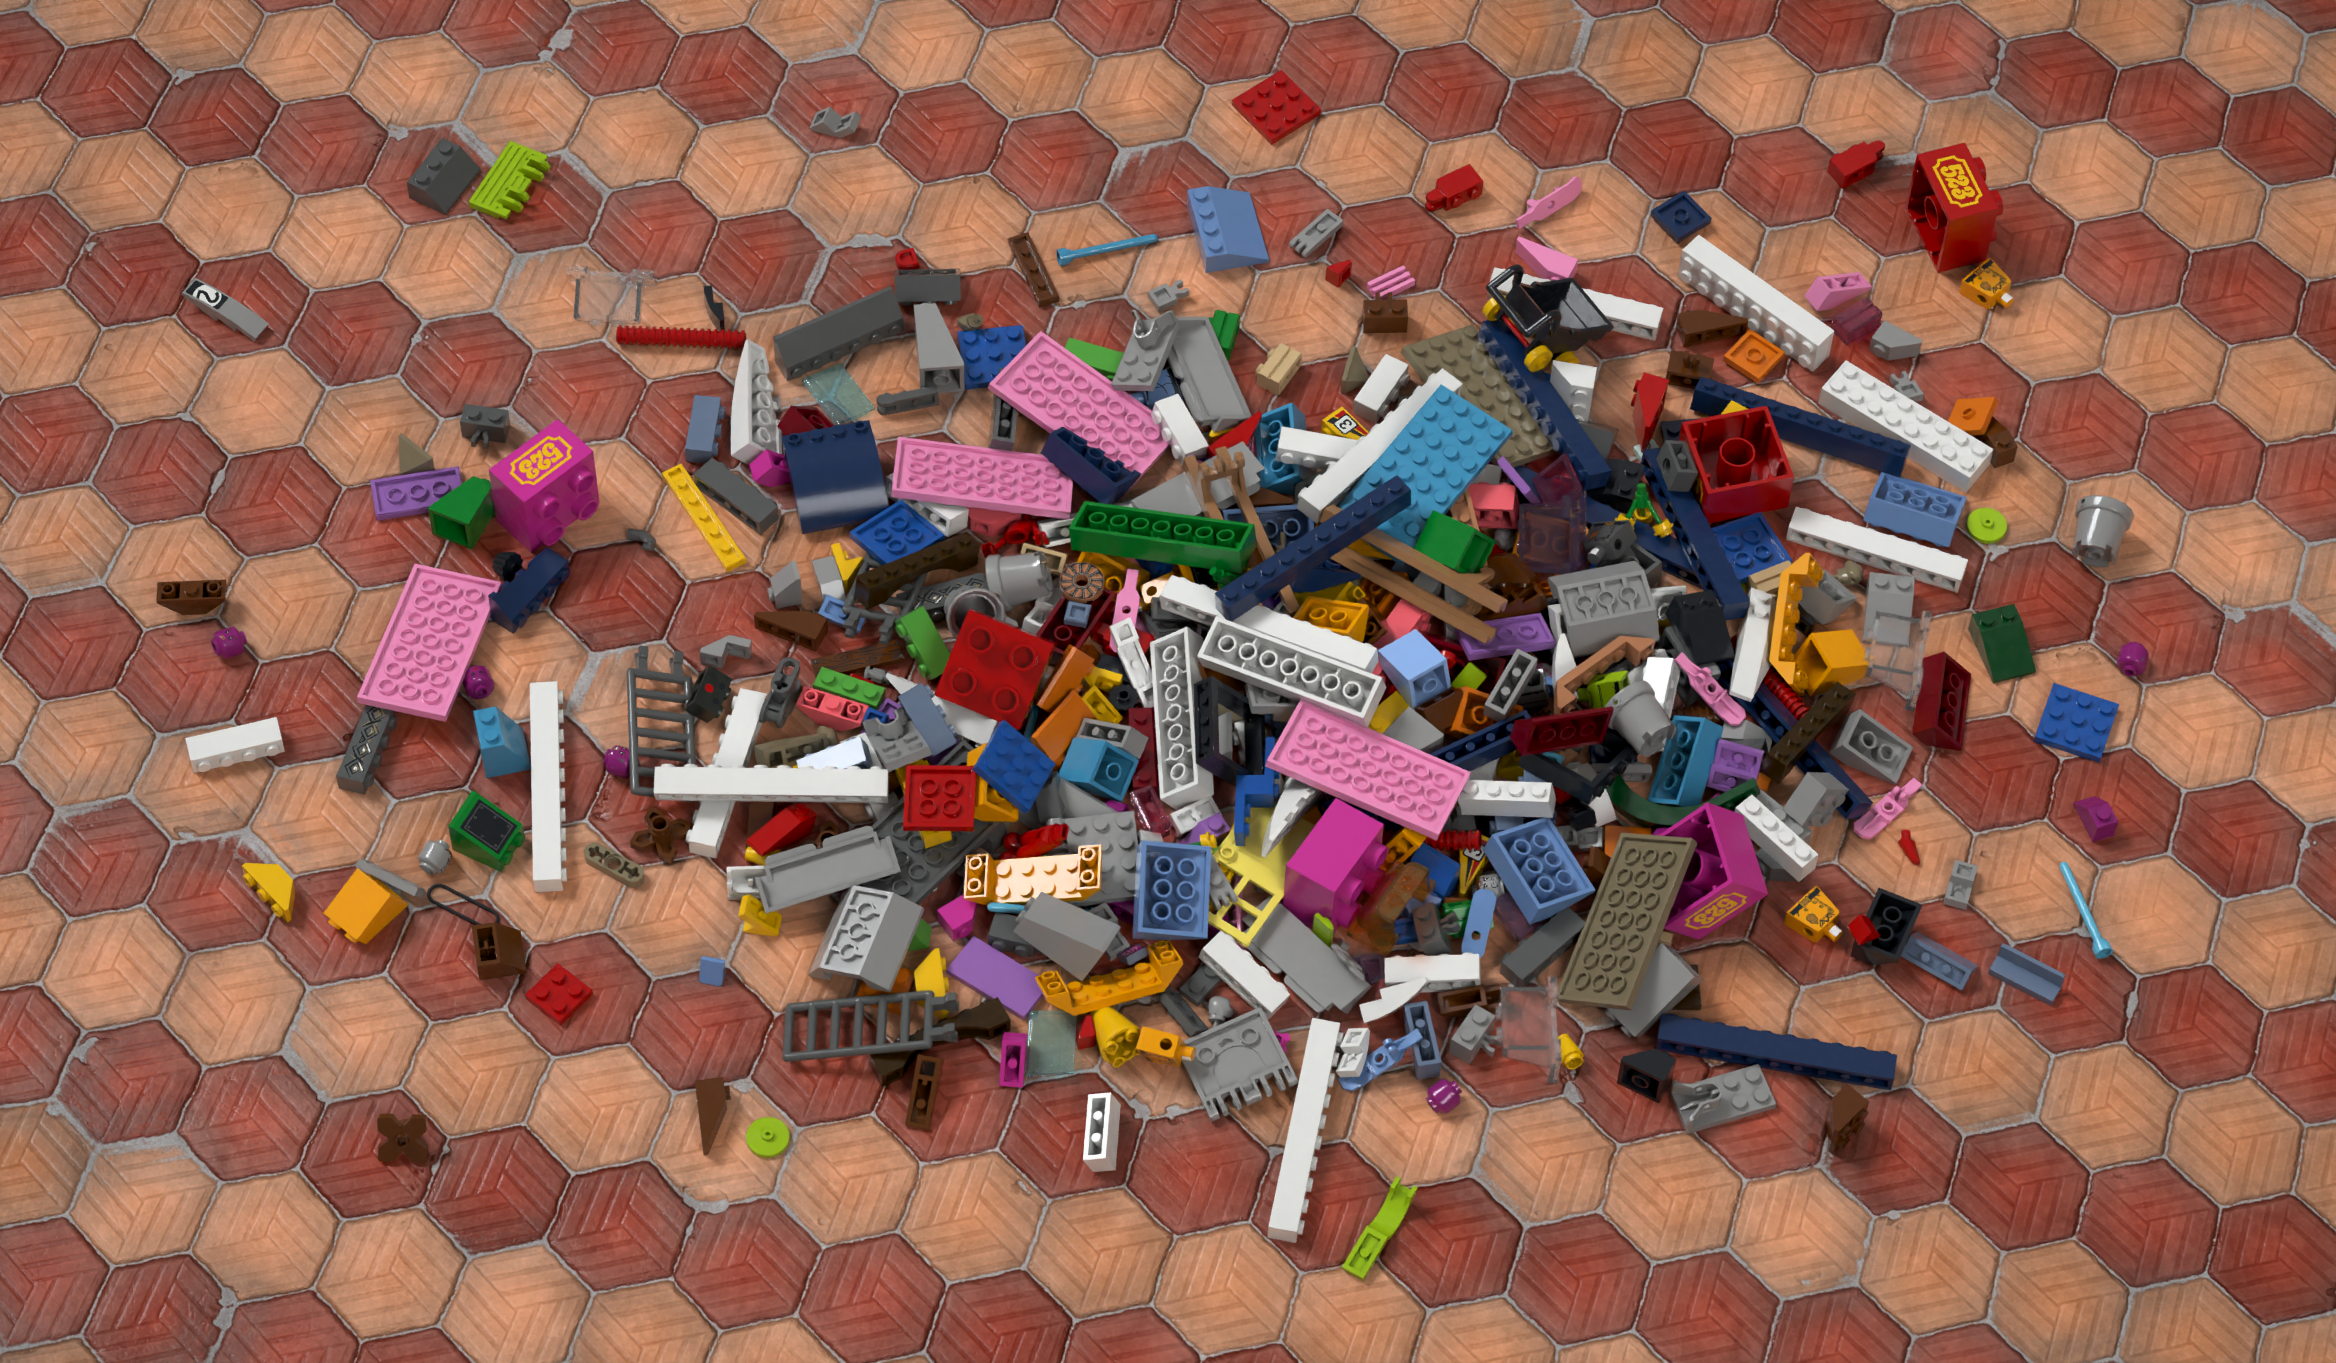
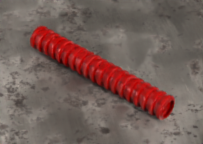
[616,325,746,350]
[1730,634,1810,721]
[1382,828,1482,851]

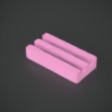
[1367,265,1415,300]

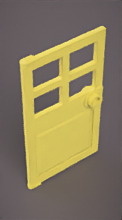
[1208,802,1315,948]

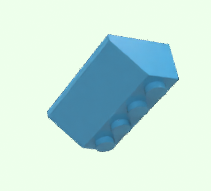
[1255,403,1311,495]
[1648,715,1724,807]

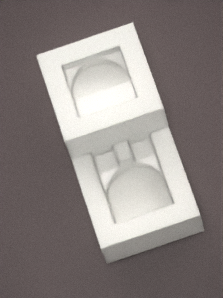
[1336,1028,1370,1077]

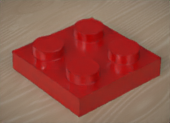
[525,963,593,1026]

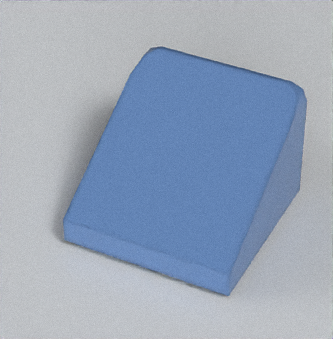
[699,956,726,986]

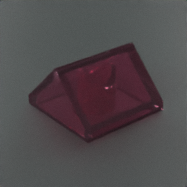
[1532,453,1583,515]

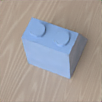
[1378,629,1451,711]

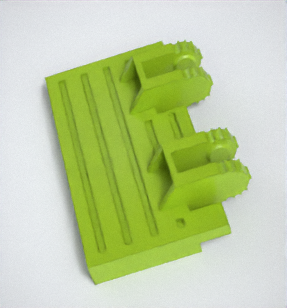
[468,141,551,219]

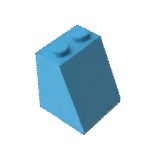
[473,706,531,778]
[1059,737,1139,802]

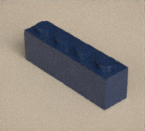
[1041,427,1141,505]
[488,547,570,634]

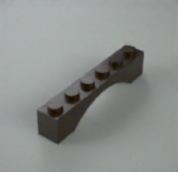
[854,532,980,609]
[1760,681,1856,784]
[869,997,1011,1087]

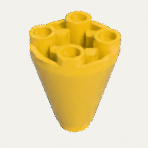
[1090,1006,1141,1067]

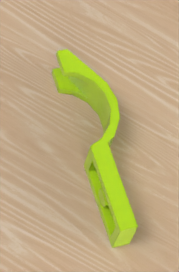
[1342,1176,1418,1281]

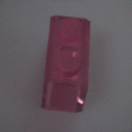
[1831,297,1883,345]
[1130,785,1170,838]

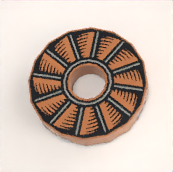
[1059,562,1105,604]

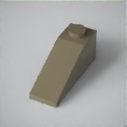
[753,733,829,768]

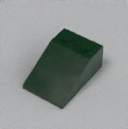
[1968,604,2036,684]

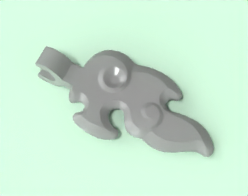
[1331,938,1366,982]

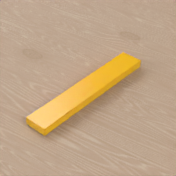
[662,464,746,572]

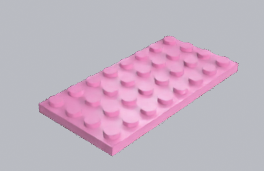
[988,331,1170,490]
[891,437,1073,519]
[357,564,502,722]
[1265,699,1471,841]

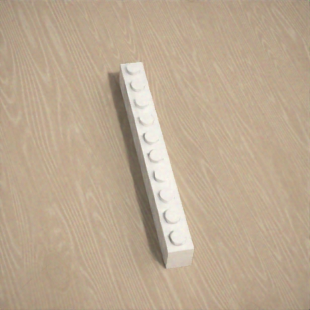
[1297,368,1463,524]
[1275,426,1501,485]
[1159,575,1379,673]
[530,681,567,892]
[654,764,889,803]
[1267,1018,1343,1243]

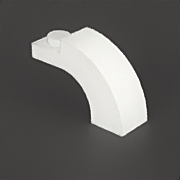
[1566,761,1616,828]

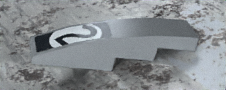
[181,278,269,342]

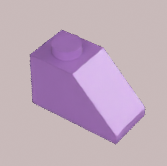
[1179,812,1231,847]

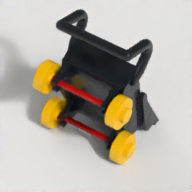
[1482,264,1614,372]

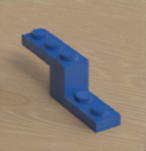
[1234,737,1280,846]

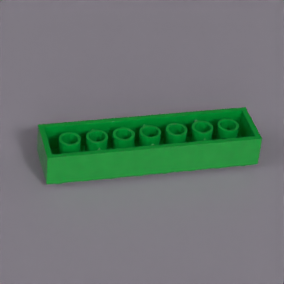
[1069,501,1257,573]

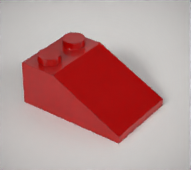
[1631,372,1669,453]

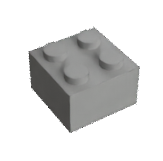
[1783,772,1849,826]

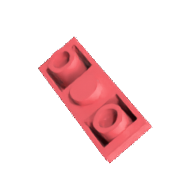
[966,507,1022,537]
[796,686,869,732]

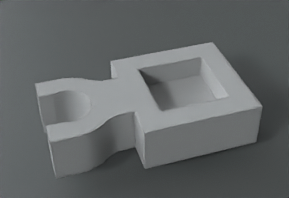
[1148,279,1189,312]
[1889,371,1924,402]

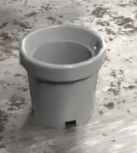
[2072,495,2134,567]
[985,551,1053,612]
[944,585,1006,639]
[1605,681,1676,757]

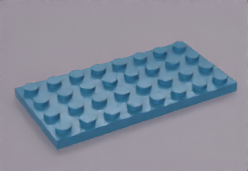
[1338,384,1513,566]

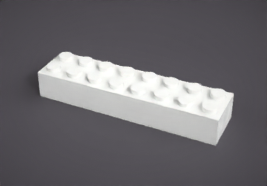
[1678,235,1834,372]
[1818,360,1994,493]
[1197,616,1386,728]
[1150,627,1214,810]

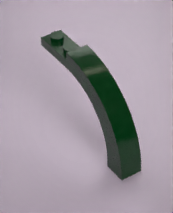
[1605,775,1761,831]

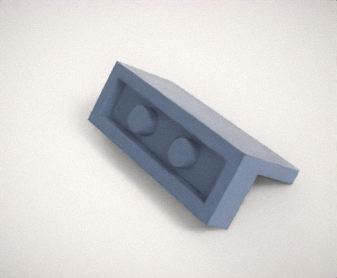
[1900,932,1978,990]
[1988,943,2066,1006]

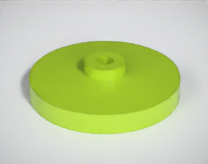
[1966,508,2007,544]
[746,1117,790,1158]

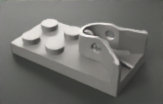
[1111,310,1180,391]
[862,706,932,772]
[1669,1064,1776,1134]

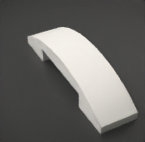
[1109,617,1154,708]

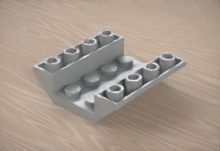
[1548,561,1660,658]
[808,885,925,992]

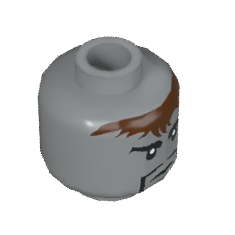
[417,839,453,875]
[1472,874,1507,904]

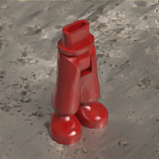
[999,823,1069,860]

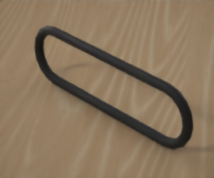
[427,884,500,925]

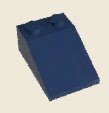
[1284,544,1361,593]

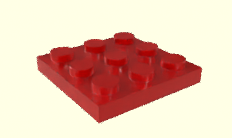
[1232,70,1321,145]
[903,765,977,831]

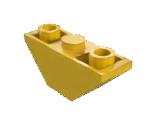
[242,863,296,923]
[914,948,950,1020]

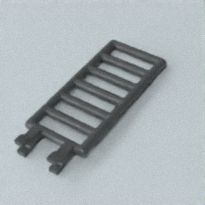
[842,553,928,645]
[626,646,696,803]
[782,990,959,1062]

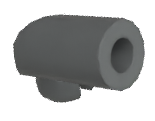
[627,528,656,551]

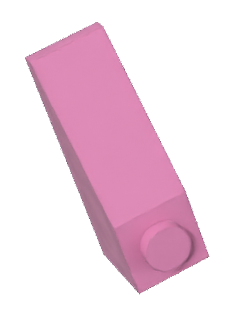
[1515,236,1578,281]
[1805,272,1872,311]

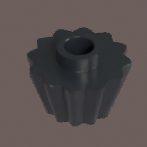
[492,552,523,582]
[1108,684,1139,716]

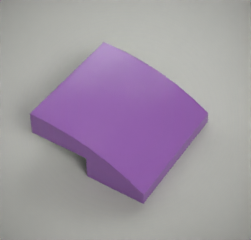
[1707,739,1765,792]

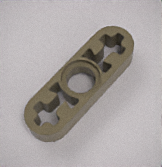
[584,843,645,888]

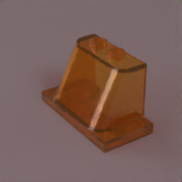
[1346,860,1436,957]

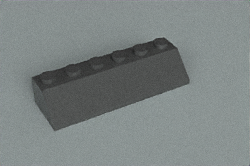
[773,286,904,381]

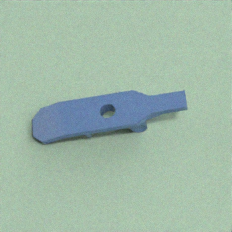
[1461,888,1497,958]
[1338,1029,1424,1092]

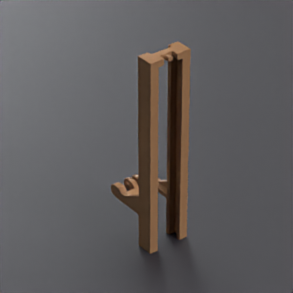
[1183,446,1300,618]
[1320,504,1508,644]

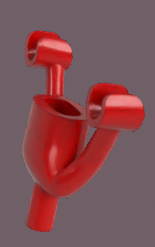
[980,514,1050,558]

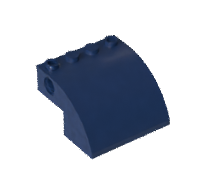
[782,420,889,534]

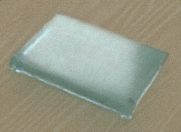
[802,363,875,425]
[1025,1010,1077,1078]

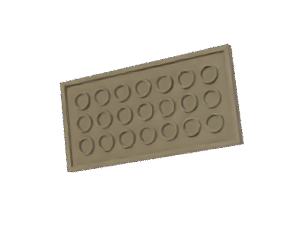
[1401,325,1557,472]
[1555,833,1697,1010]

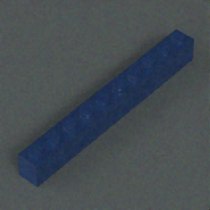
[1477,320,1612,491]
[1690,377,1911,478]
[1640,448,1750,620]
[1505,465,1703,589]
[1215,475,1411,622]
[1714,650,1873,819]
[1321,709,1531,817]
[1656,1014,1897,1091]

